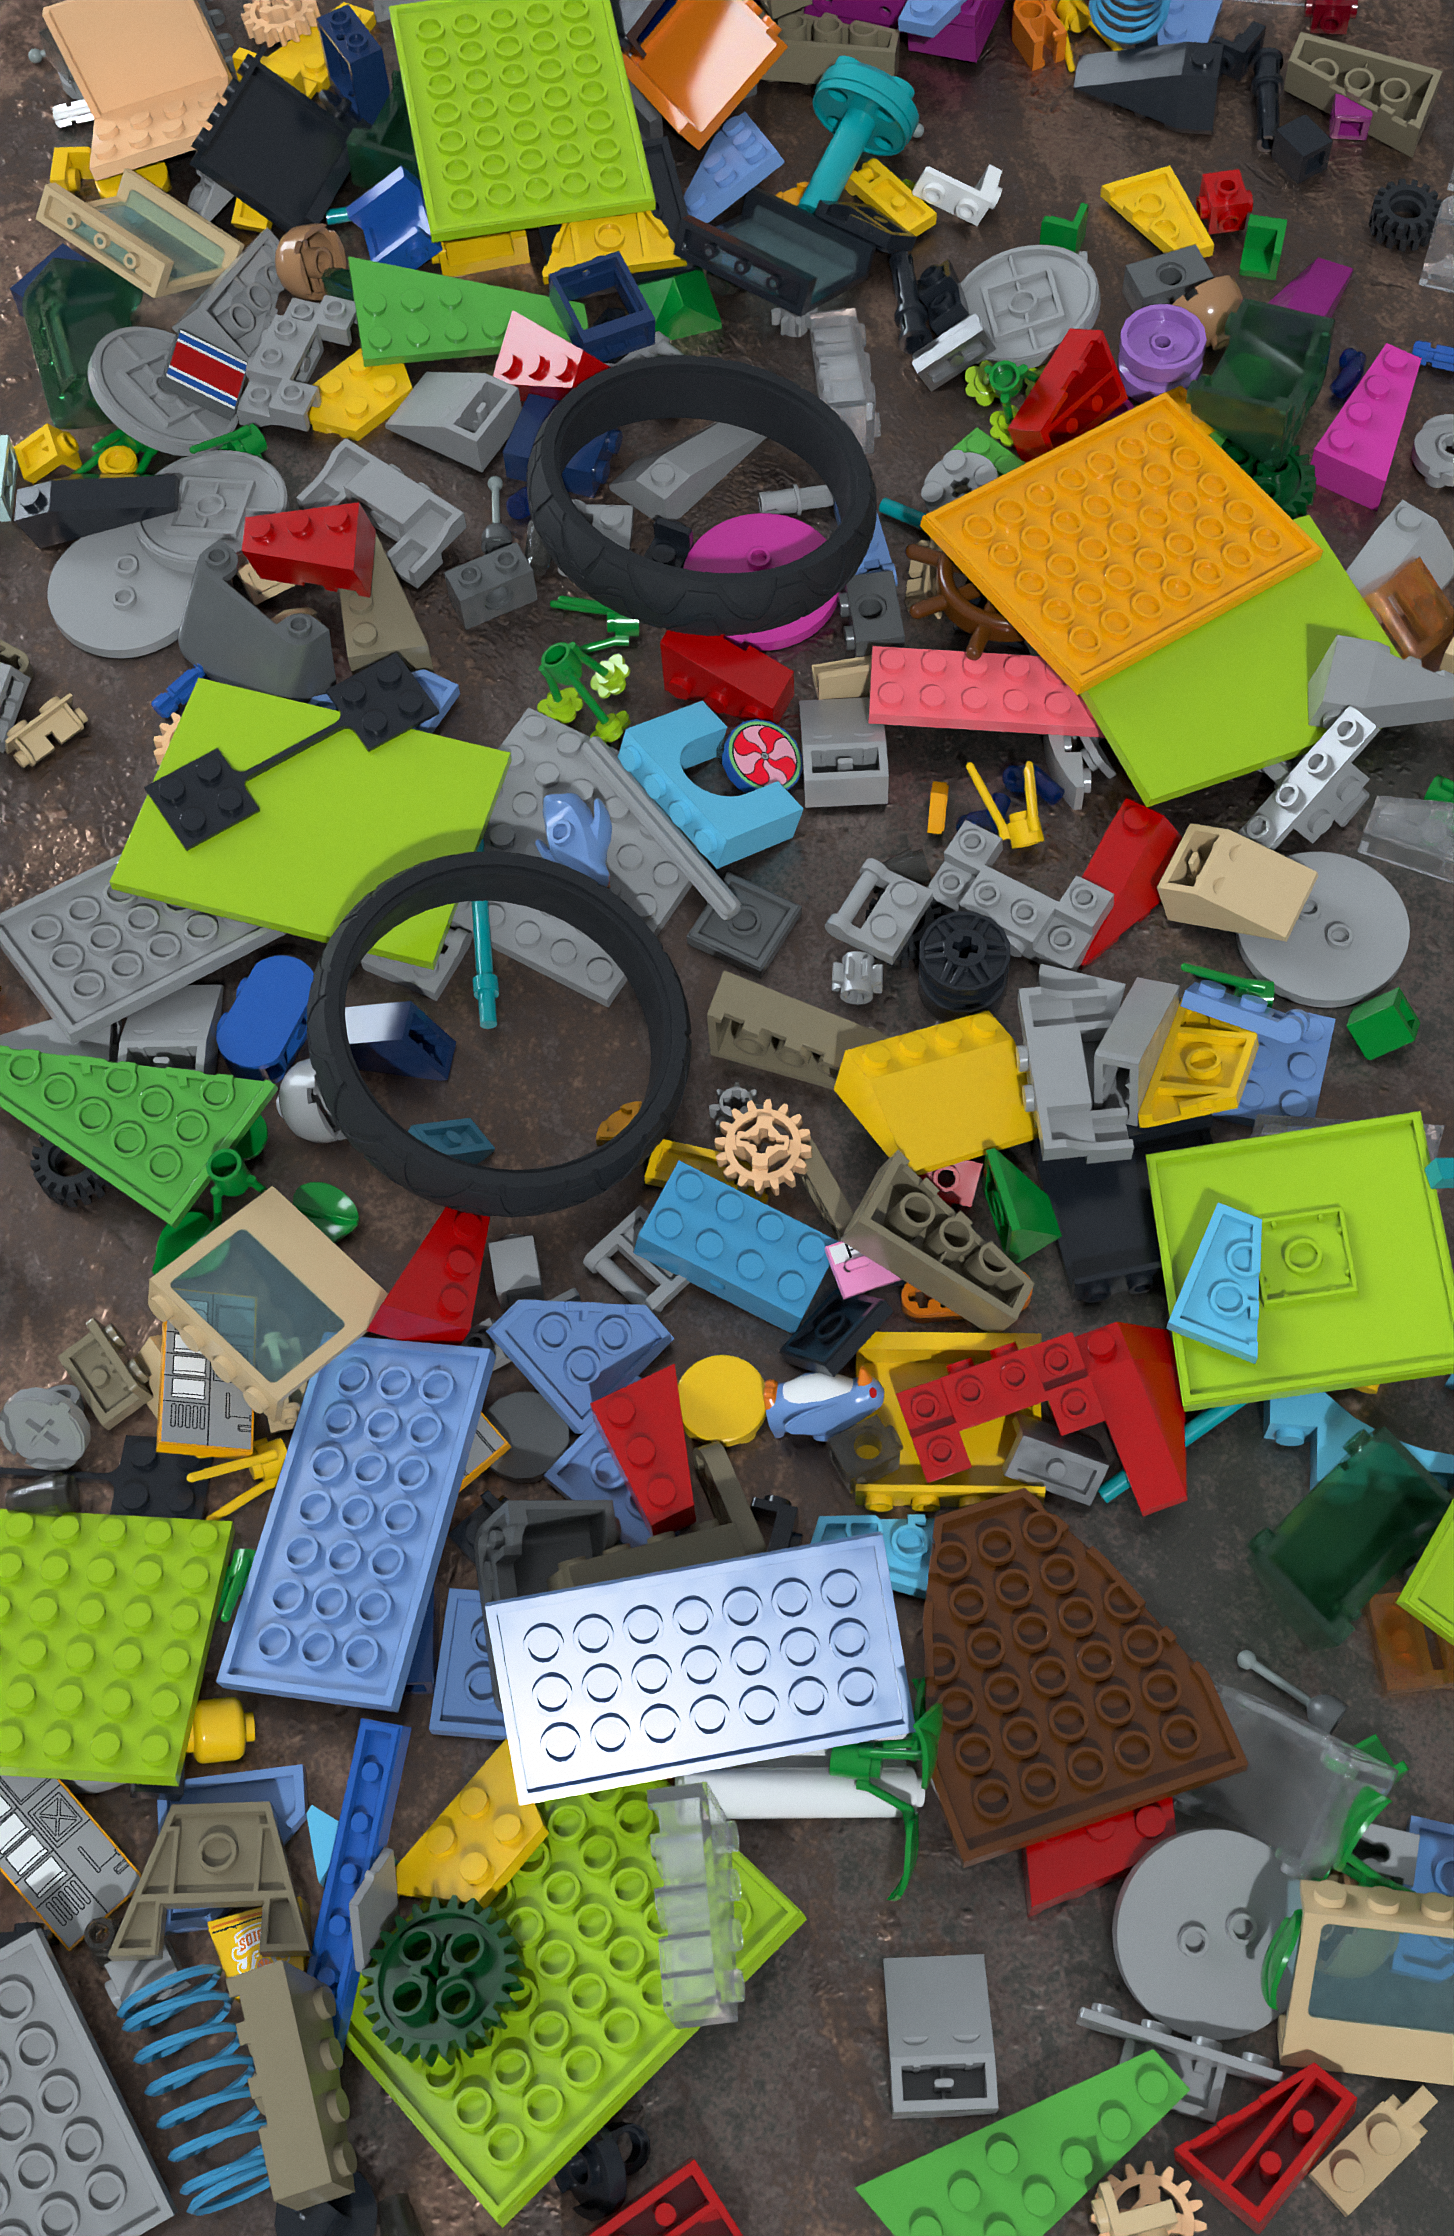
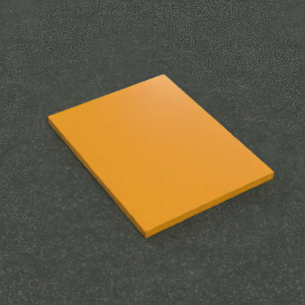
[920,392,1323,696]

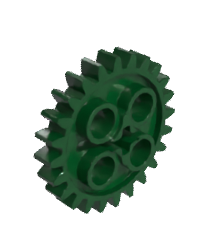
[1221,432,1317,519]
[360,1895,526,2067]

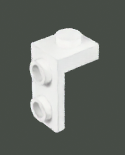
[912,164,1002,226]

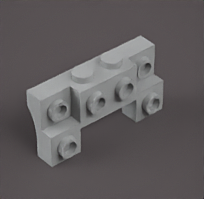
[236,295,357,432]
[296,438,467,589]
[927,820,1114,972]
[1016,987,1134,1164]

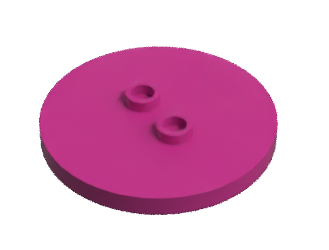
[683,513,840,651]

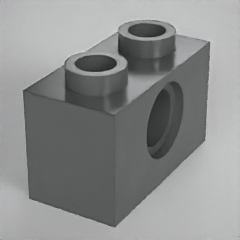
[1122,244,1214,313]
[444,542,538,630]
[838,570,905,658]

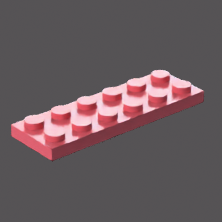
[868,646,1105,738]

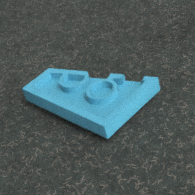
[1166,1202,1262,1364]
[810,1514,935,1599]

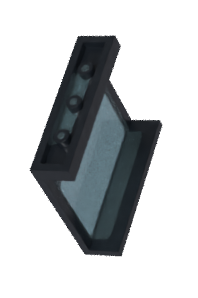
[674,186,877,317]

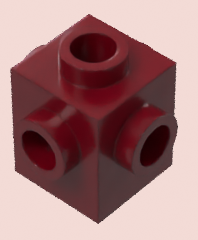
[1304,0,1358,34]

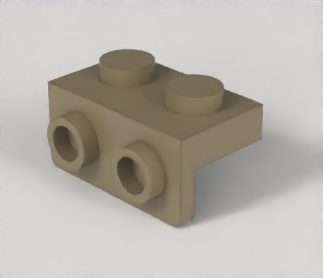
[57,1317,154,1430]

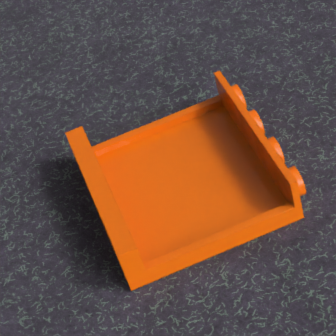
[622,0,788,150]

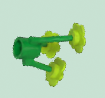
[965,360,1048,447]
[537,642,631,743]

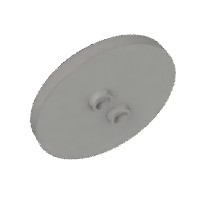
[950,245,1101,369]
[88,326,239,456]
[133,450,290,573]
[47,524,194,658]
[1235,852,1410,1008]
[1112,1828,1302,2040]

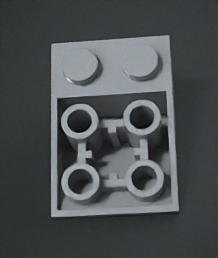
[385,372,522,472]
[799,697,889,808]
[117,984,224,1075]
[883,1954,999,2119]

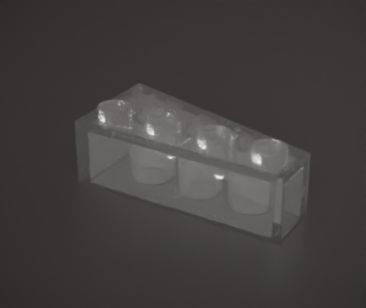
[810,308,881,454]

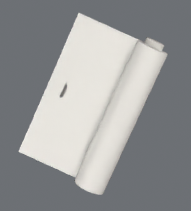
[675,1734,925,1820]

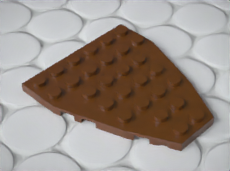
[923,1487,1249,1868]

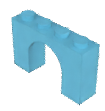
[617,701,804,869]

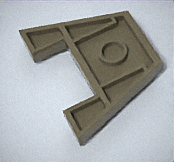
[108,1801,313,1961]

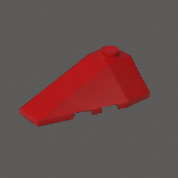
[1079,798,1183,970]
[1074,1321,1188,1516]

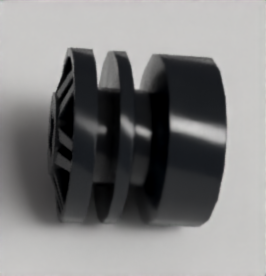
[918,911,1010,1022]

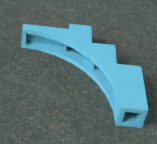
[1263,1392,1454,1504]

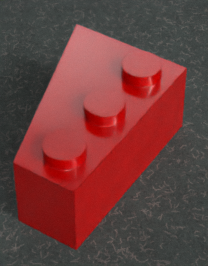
[1021,1797,1177,1917]
[1174,2062,1357,2235]
[582,2156,743,2236]

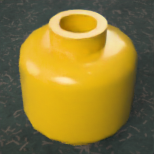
[186,1697,255,1764]

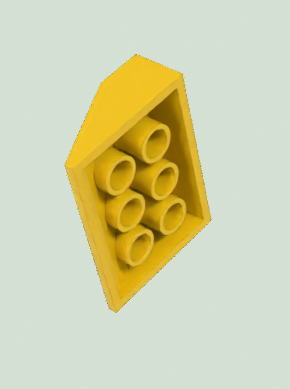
[834,1010,1039,1175]

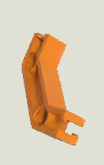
[1011,0,1067,71]

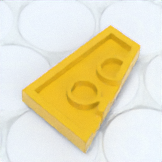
[268,2,376,92]
[1100,166,1214,258]

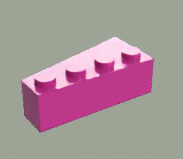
[1310,343,1422,512]

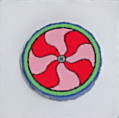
[722,719,803,794]

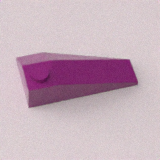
[1228,257,1354,382]

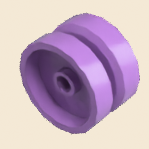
[1117,304,1207,403]

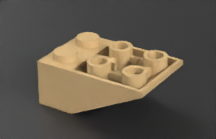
[1157,823,1318,942]

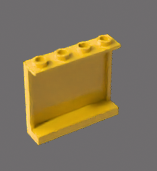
[855,1332,1046,1512]

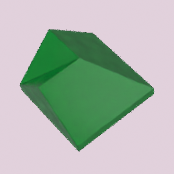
[637,269,722,341]
[982,1148,1062,1265]

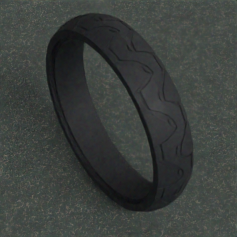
[526,355,877,636]
[307,851,692,1218]

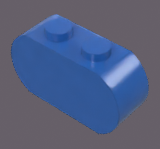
[216,955,314,1083]

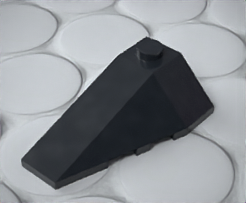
[1073,42,1224,135]
[14,474,180,549]

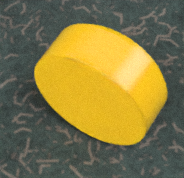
[98,445,139,475]

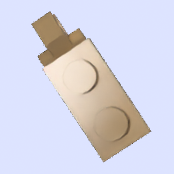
[1307,2085,1438,2217]

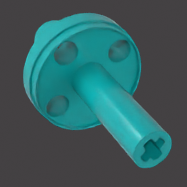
[797,56,919,215]

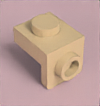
[1091,2181,1178,2236]

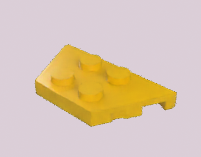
[542,211,687,285]
[307,348,413,441]
[1138,998,1259,1128]
[395,1739,549,1910]

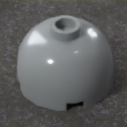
[276,1058,347,1143]

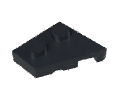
[815,200,917,254]

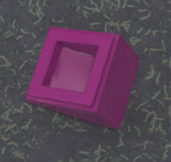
[1329,94,1372,140]

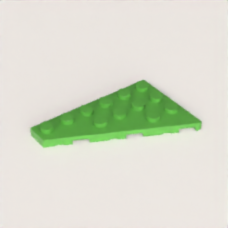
[0,1045,278,1229]

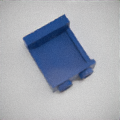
[346,166,443,270]

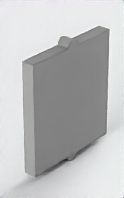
[349,1847,400,1972]

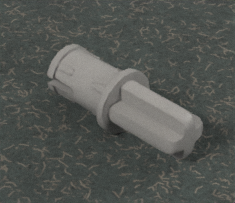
[758,484,835,516]

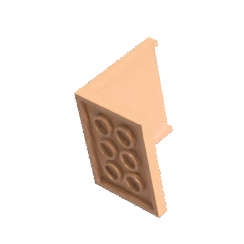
[42,0,233,181]

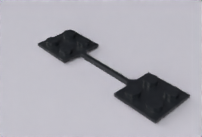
[144,652,440,851]
[0,1435,214,1520]

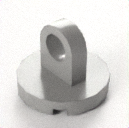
[0,1384,91,1471]

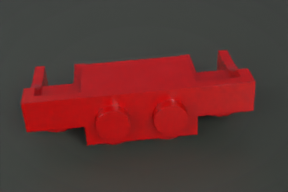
[896,1332,1106,1483]

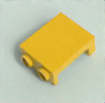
[432,229,530,277]

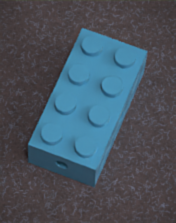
[633,1160,839,1334]

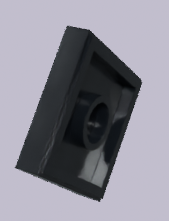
[778,1288,894,1377]

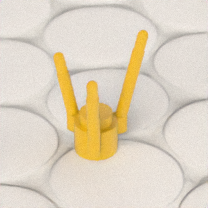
[1056,0,1123,72]
[966,761,1045,849]
[187,1437,287,1521]

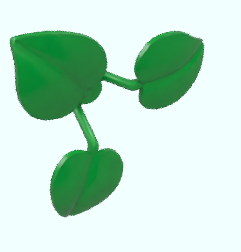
[152,1114,360,1282]
[829,1676,943,1902]
[1260,1785,1417,2011]

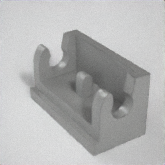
[1352,1824,1420,1889]

